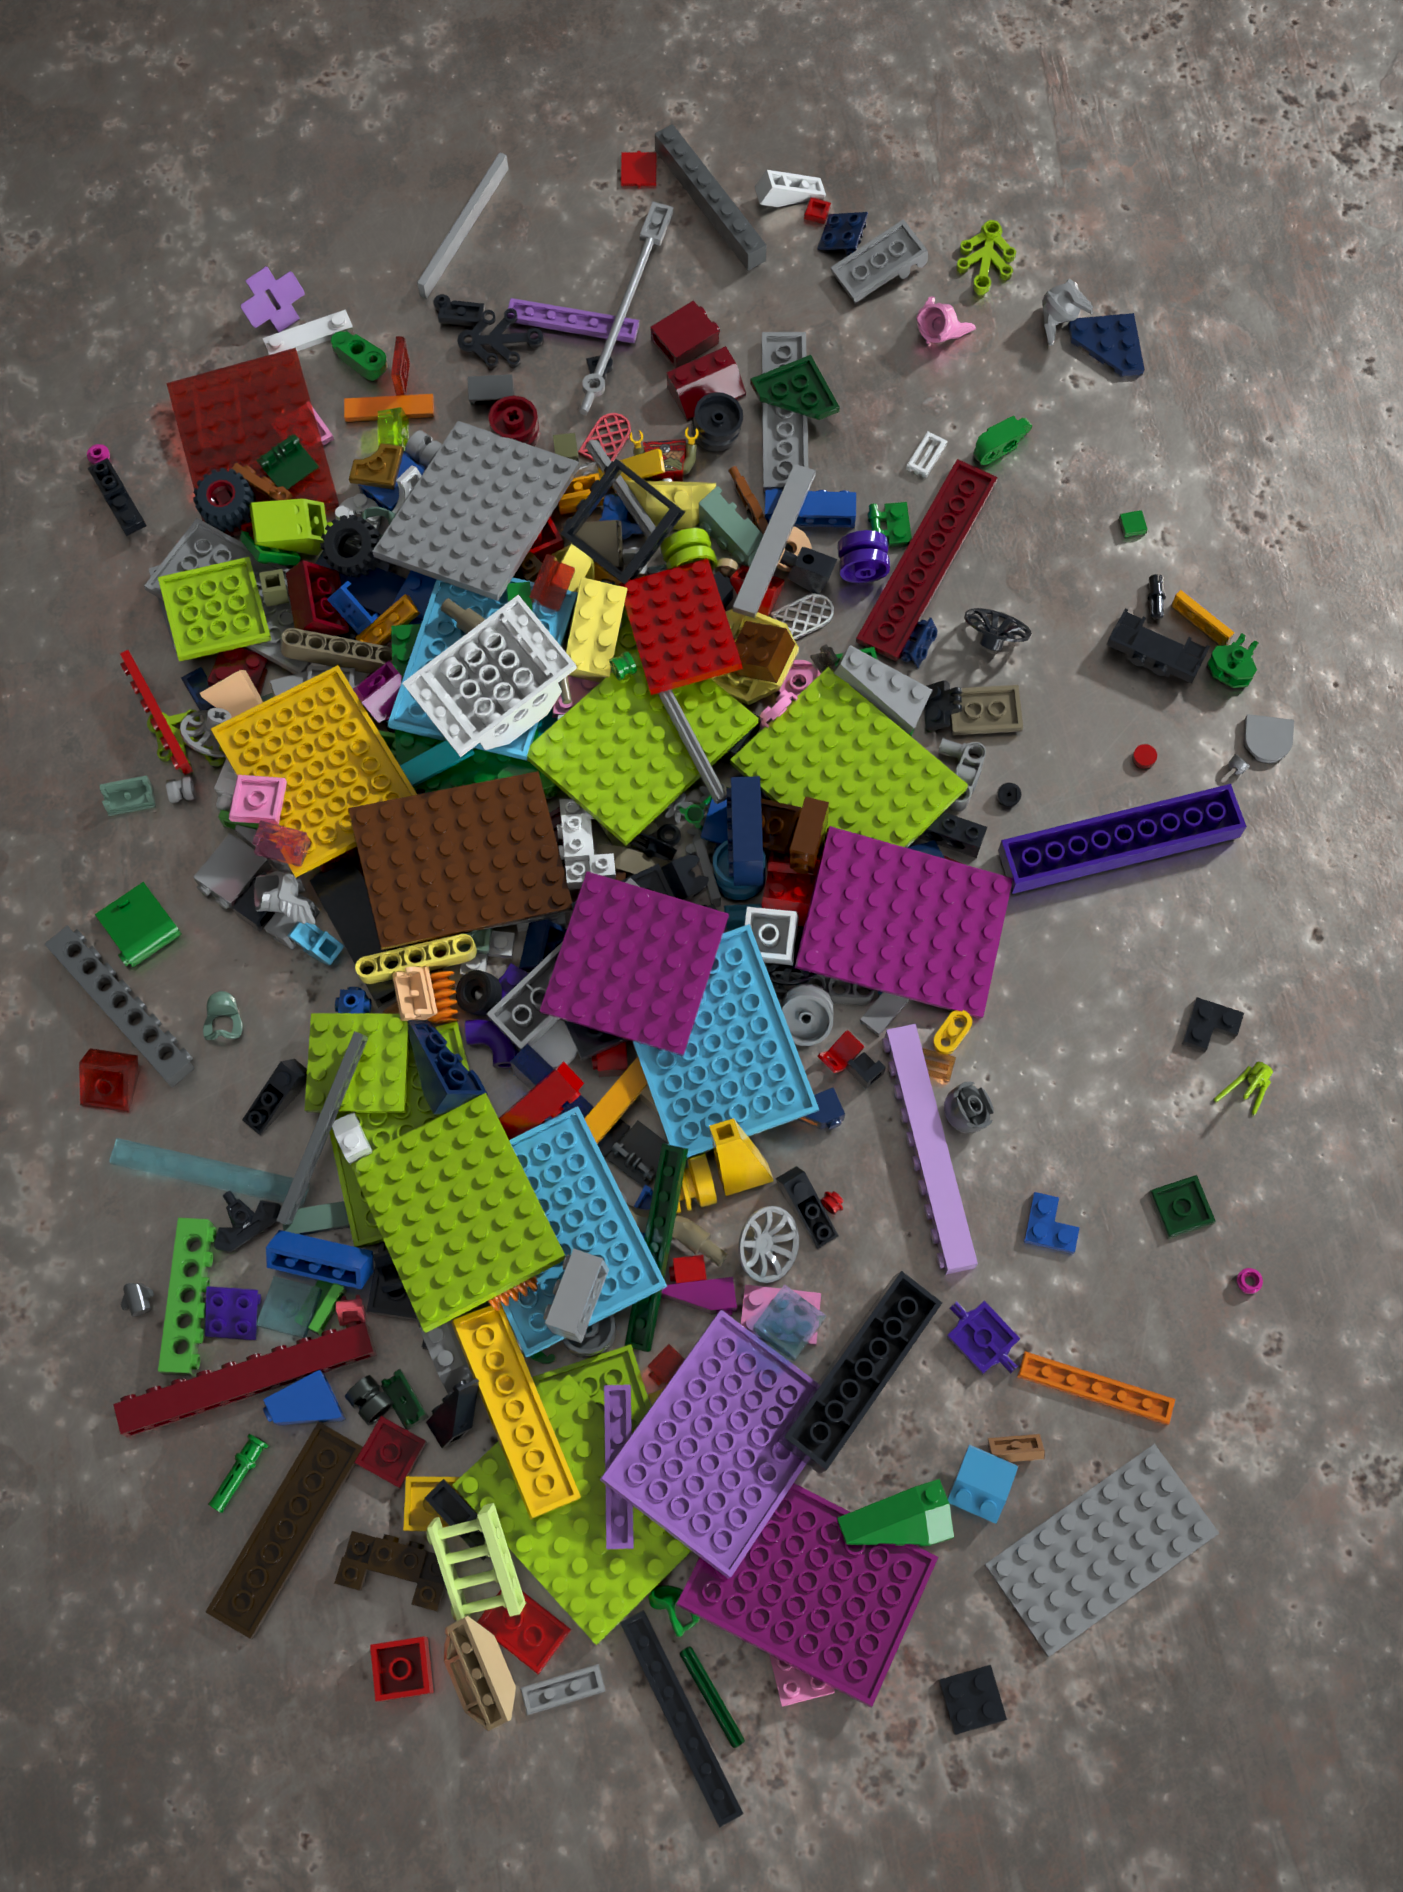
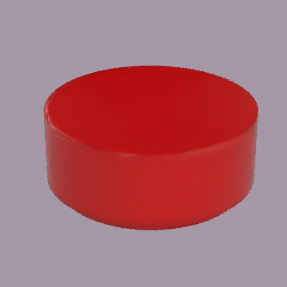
[1132,744,1157,769]

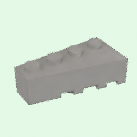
[834,645,932,734]

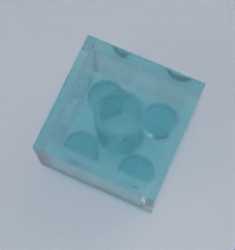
[753,1284,826,1362]

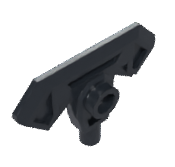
[214,1191,281,1252]

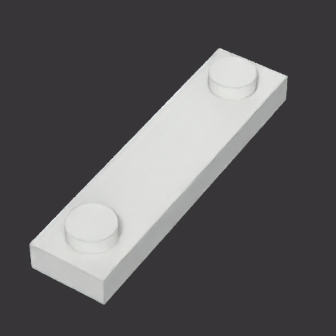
[263,309,354,361]

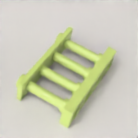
[426,1503,526,1621]

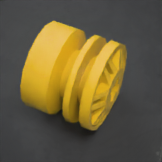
[676,1153,717,1214]

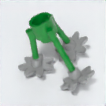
[665,784,727,846]

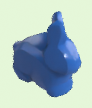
[599,493,644,540]

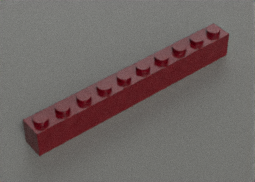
[113,1321,377,1437]

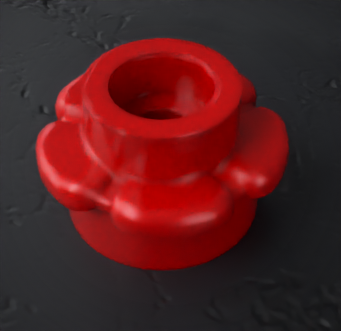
[820,1191,843,1215]

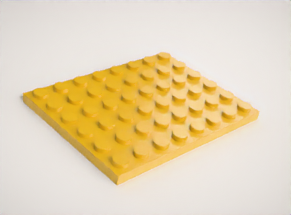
[211,665,417,878]

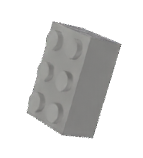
[543,1248,609,1343]

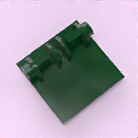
[256,434,319,490]

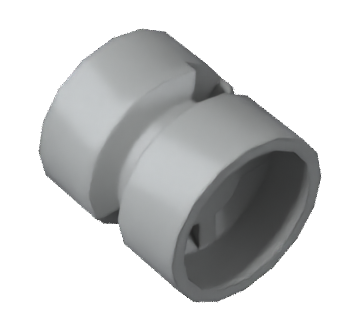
[405,430,442,469]

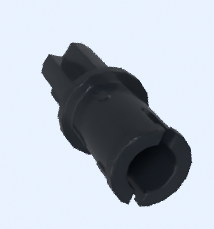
[1147,574,1166,620]

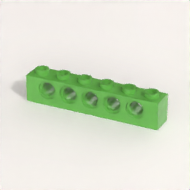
[158,1218,216,1376]

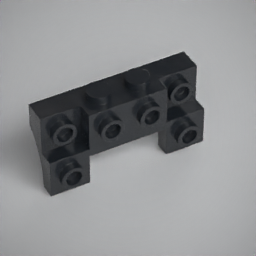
[1106,608,1210,683]

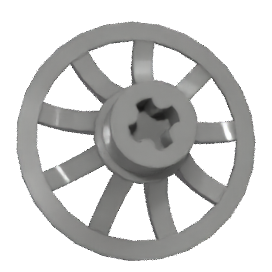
[180,708,231,757]
[738,1206,799,1283]

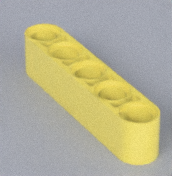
[355,934,477,984]

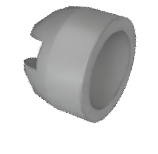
[1228,754,1250,775]

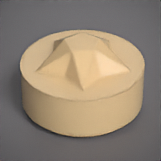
[715,558,738,577]

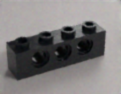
[918,812,987,858]

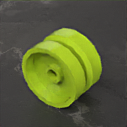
[660,528,717,572]

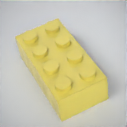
[565,577,627,683]

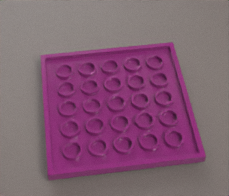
[540,871,729,1057]

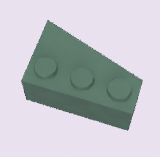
[699,486,763,567]

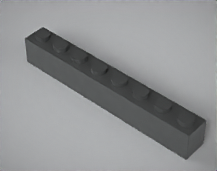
[655,124,767,271]

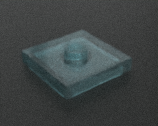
[256,1276,323,1338]

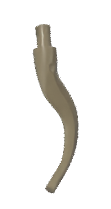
[441,598,572,704]
[626,1203,728,1267]

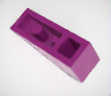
[661,1277,737,1316]

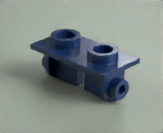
[901,617,938,668]

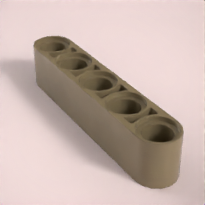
[280,628,393,674]

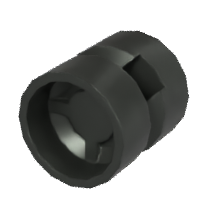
[345,1375,394,1425]

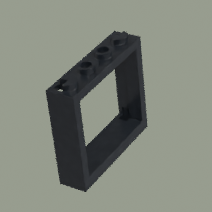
[561,459,685,584]

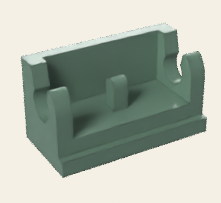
[100,775,156,816]

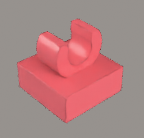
[336,1294,366,1326]

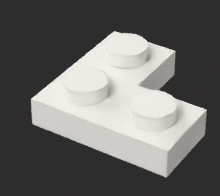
[460,931,515,977]

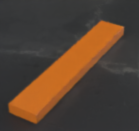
[1017,1351,1175,1425]

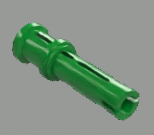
[208,1433,269,1513]

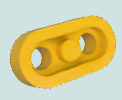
[933,1010,972,1055]

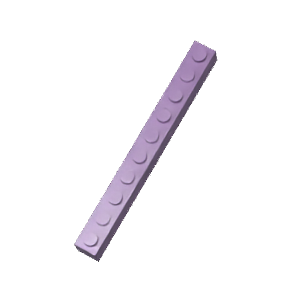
[882,1024,978,1275]

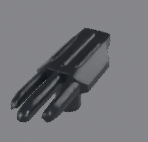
[629,832,677,860]

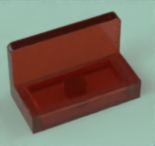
[529,554,575,612]

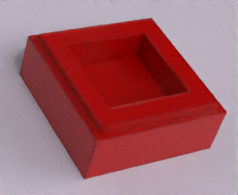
[804,197,831,225]

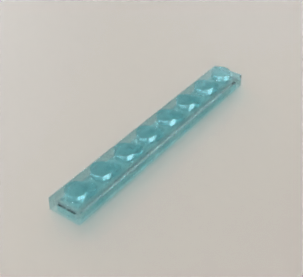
[109,1138,310,1207]

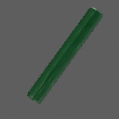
[680,1646,745,1748]

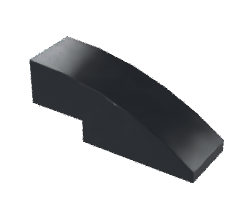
[424,1479,488,1561]

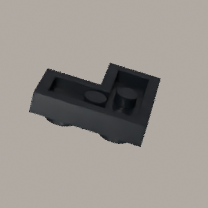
[1182,997,1244,1052]

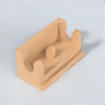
[392,967,437,1021]

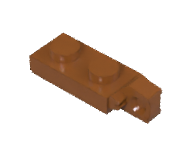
[232,463,293,501]

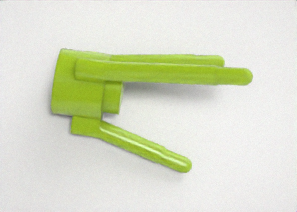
[1214,1061,1273,1115]

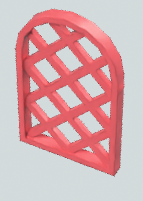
[578,413,631,462]

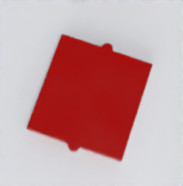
[621,151,657,188]

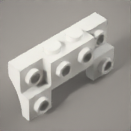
[557,799,616,890]

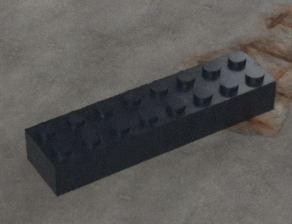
[778,1271,943,1474]

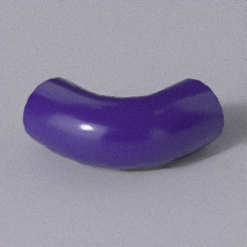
[465,1020,517,1069]

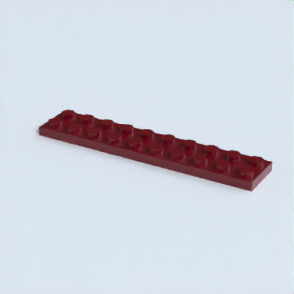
[856,459,998,662]

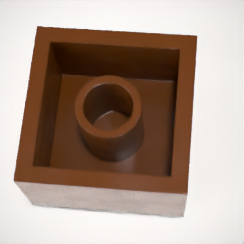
[734,621,795,683]

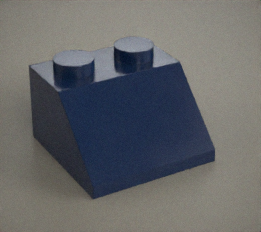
[519,919,567,973]

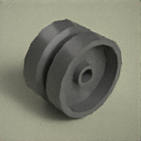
[562,1314,617,1359]

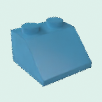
[947,1445,1018,1524]

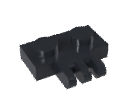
[925,680,962,732]

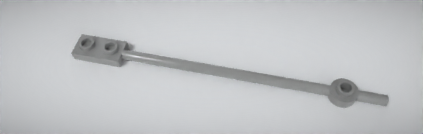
[579,202,673,415]

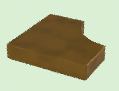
[349,443,404,490]

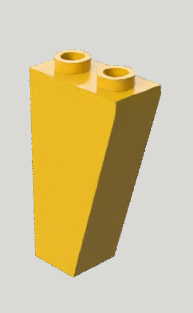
[709,1118,774,1196]

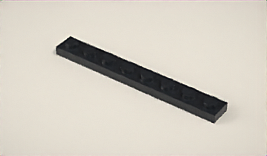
[620,1610,744,1828]

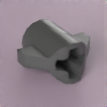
[121,1283,154,1317]

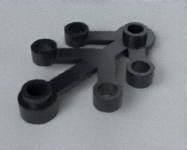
[457,308,544,368]

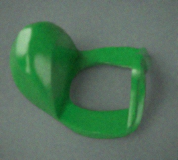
[648,1585,700,1637]

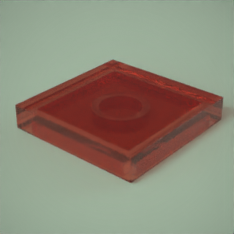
[391,336,411,396]

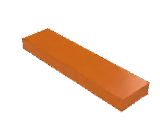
[344,394,434,422]

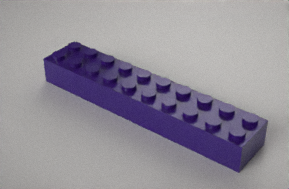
[998,784,1247,894]

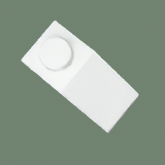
[332,1112,373,1165]

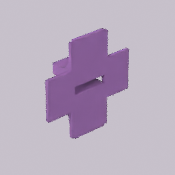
[240,266,305,333]

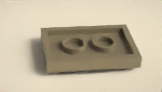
[950,685,1023,735]

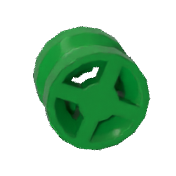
[609,651,637,681]

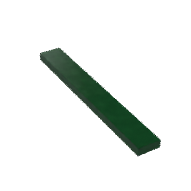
[624,1143,688,1352]

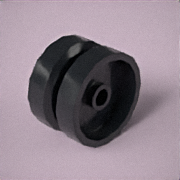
[691,392,743,451]

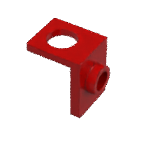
[817,1030,865,1073]

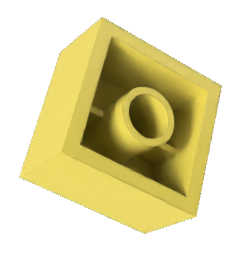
[537,544,595,592]

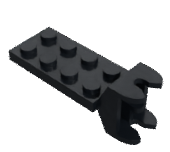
[571,855,709,910]

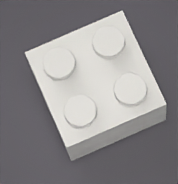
[745,907,799,966]

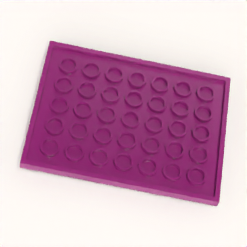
[795,826,1013,1019]
[676,1483,938,1708]

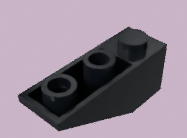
[242,1059,307,1135]
[775,1166,839,1249]
[426,1378,479,1448]

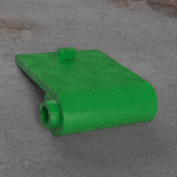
[95,882,182,967]

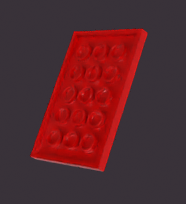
[619,558,743,695]

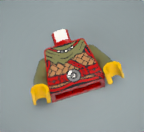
[629,427,699,482]

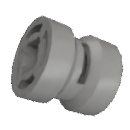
[166,776,195,803]

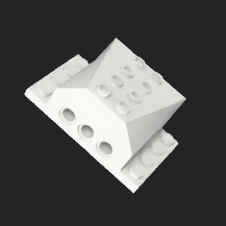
[403,595,577,757]

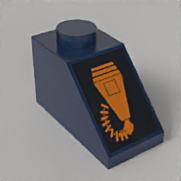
[796,1087,845,1130]

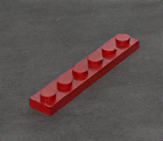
[120,650,193,775]

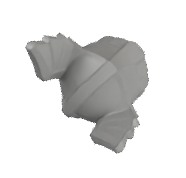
[1042,279,1093,345]
[254,871,316,924]

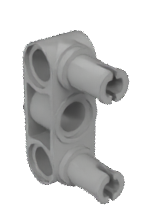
[938,738,986,812]

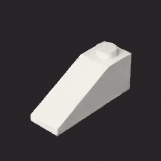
[755,170,826,207]

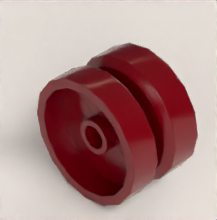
[488,395,540,447]

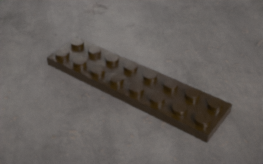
[206,1421,363,1640]

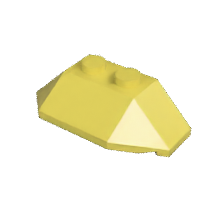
[625,480,716,530]

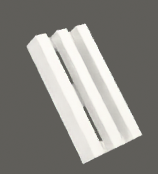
[906,431,947,479]

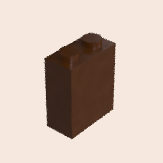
[790,797,829,874]

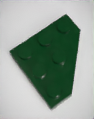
[750,355,840,420]

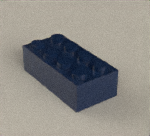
[726,776,763,886]

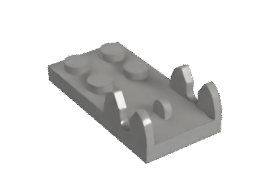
[831,219,928,303]

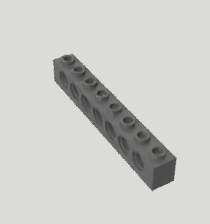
[45,925,195,1087]

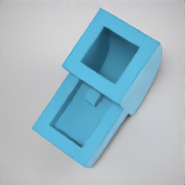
[287,922,344,965]

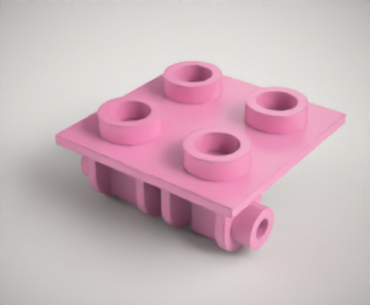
[769,1654,835,1707]

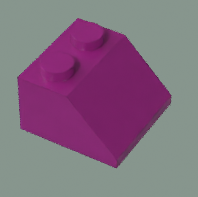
[353,660,402,723]

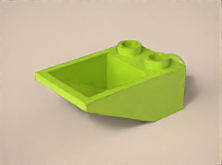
[250,499,333,556]

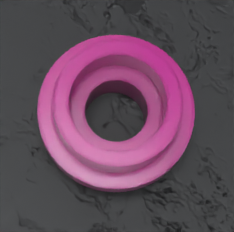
[87,444,110,465]
[1236,1268,1263,1294]

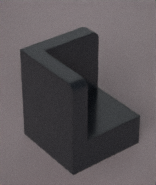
[846,1052,886,1089]

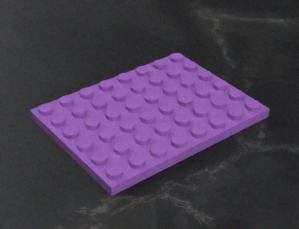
[600,1310,818,1579]

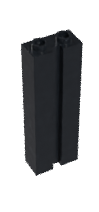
[309,858,401,1008]

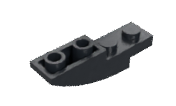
[88,458,147,536]

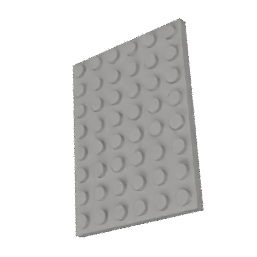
[373,421,580,601]

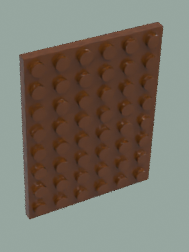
[348,771,572,950]

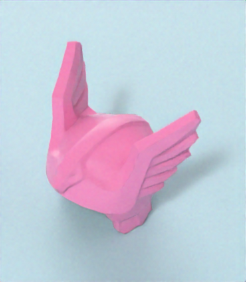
[916,296,976,343]

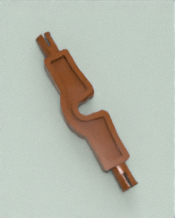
[728,466,768,535]

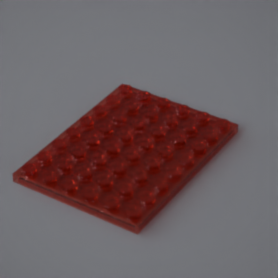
[166,348,340,537]

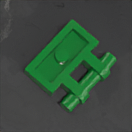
[867,502,912,548]

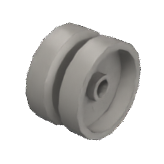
[780,984,833,1046]

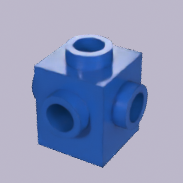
[335,987,372,1013]

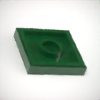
[1149,1175,1216,1239]

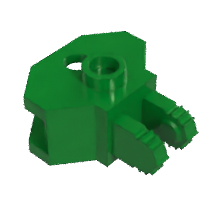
[1207,633,1259,688]

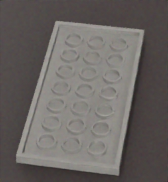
[144,518,318,674]
[984,1444,1219,1657]

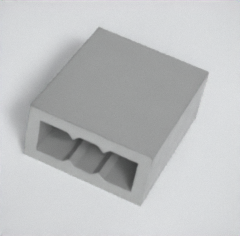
[193,833,272,909]

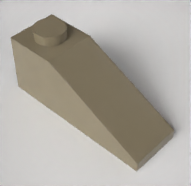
[597,844,670,878]

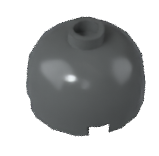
[944,1081,994,1133]

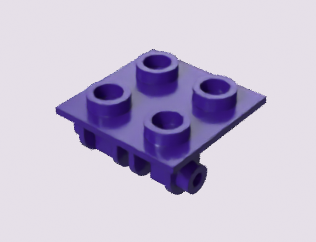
[205,1286,261,1340]

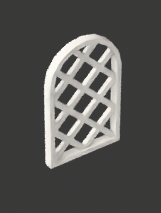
[771,593,834,641]

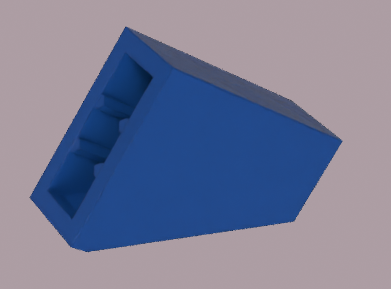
[263,1370,346,1426]

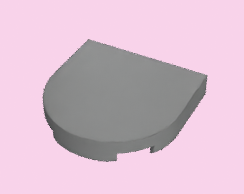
[1244,714,1294,763]

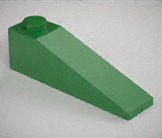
[837,1479,954,1546]

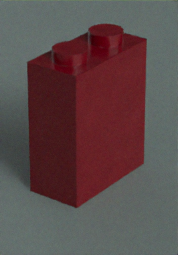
[650,300,720,368]

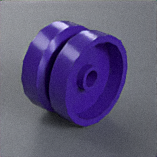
[837,530,890,584]

